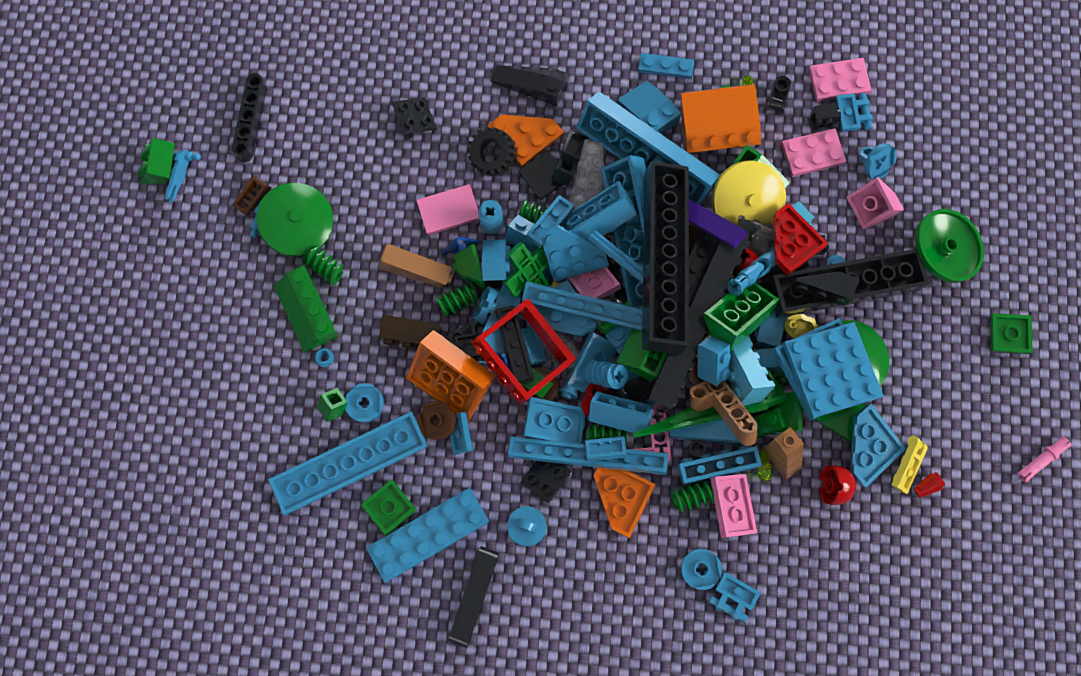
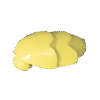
[784,314,819,339]

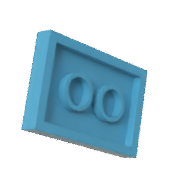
[523,397,585,444]

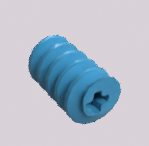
[478,200,504,234]
[585,360,629,389]

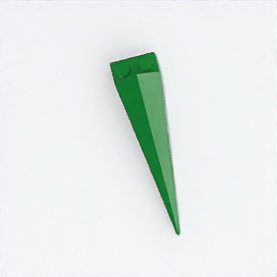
[632,369,788,438]

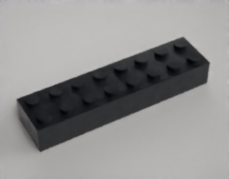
[767,248,929,318]

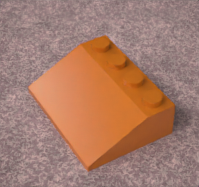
[680,84,761,153]
[406,330,496,422]

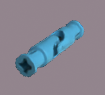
[727,246,776,296]

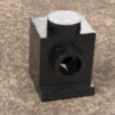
[810,103,841,131]

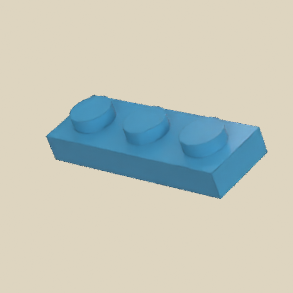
[638,53,694,79]
[525,195,575,248]

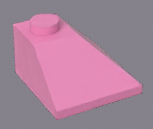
[846,177,904,229]

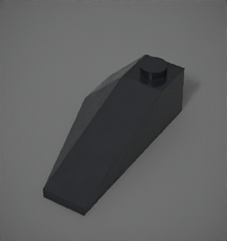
[490,65,571,107]

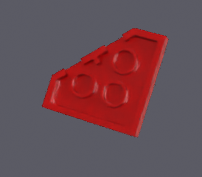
[773,203,829,275]

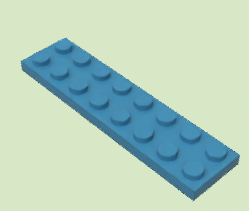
[268,411,428,516]

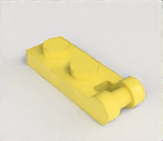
[891,435,928,494]

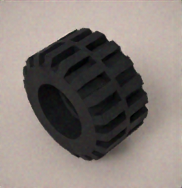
[467,127,517,176]

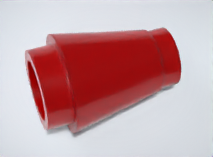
[913,472,945,499]

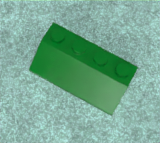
[274,265,339,353]
[703,283,779,351]

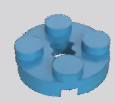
[472,286,500,325]
[345,383,384,423]
[681,549,722,590]

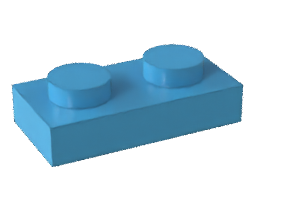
[450,412,473,455]

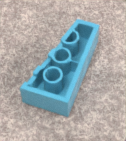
[727,336,775,406]

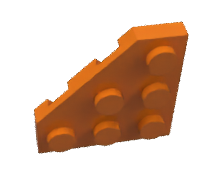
[487,114,564,167]
[593,467,656,539]

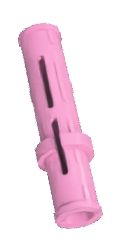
[1017,436,1072,483]

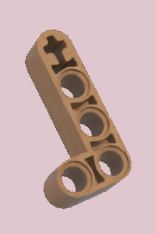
[690,381,757,446]

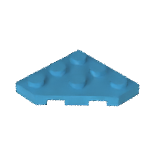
[539,224,609,282]
[523,279,597,337]
[850,404,906,488]

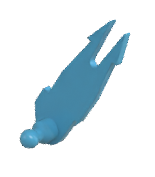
[165,149,201,203]

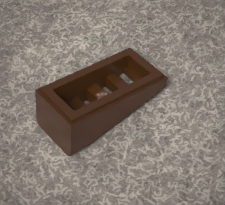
[232,175,272,216]

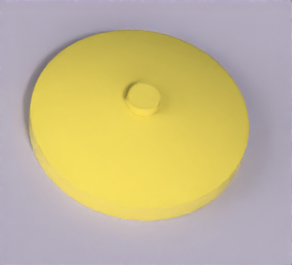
[712,161,786,225]

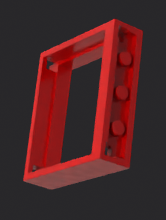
[471,298,576,405]

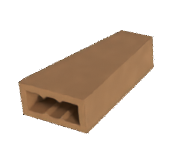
[376,243,453,288]
[761,427,804,480]

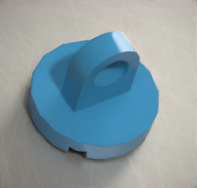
[859,143,897,179]
[507,506,547,547]

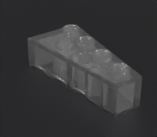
[570,140,604,210]

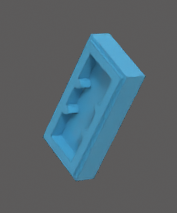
[521,327,547,366]
[585,436,627,461]

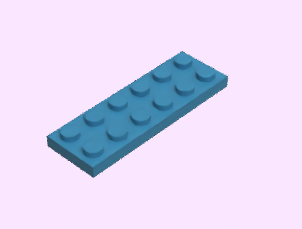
[366,488,490,583]

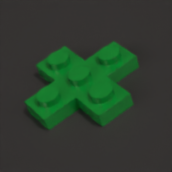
[502,242,550,297]

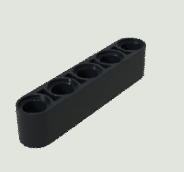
[232,73,267,163]
[448,546,500,648]

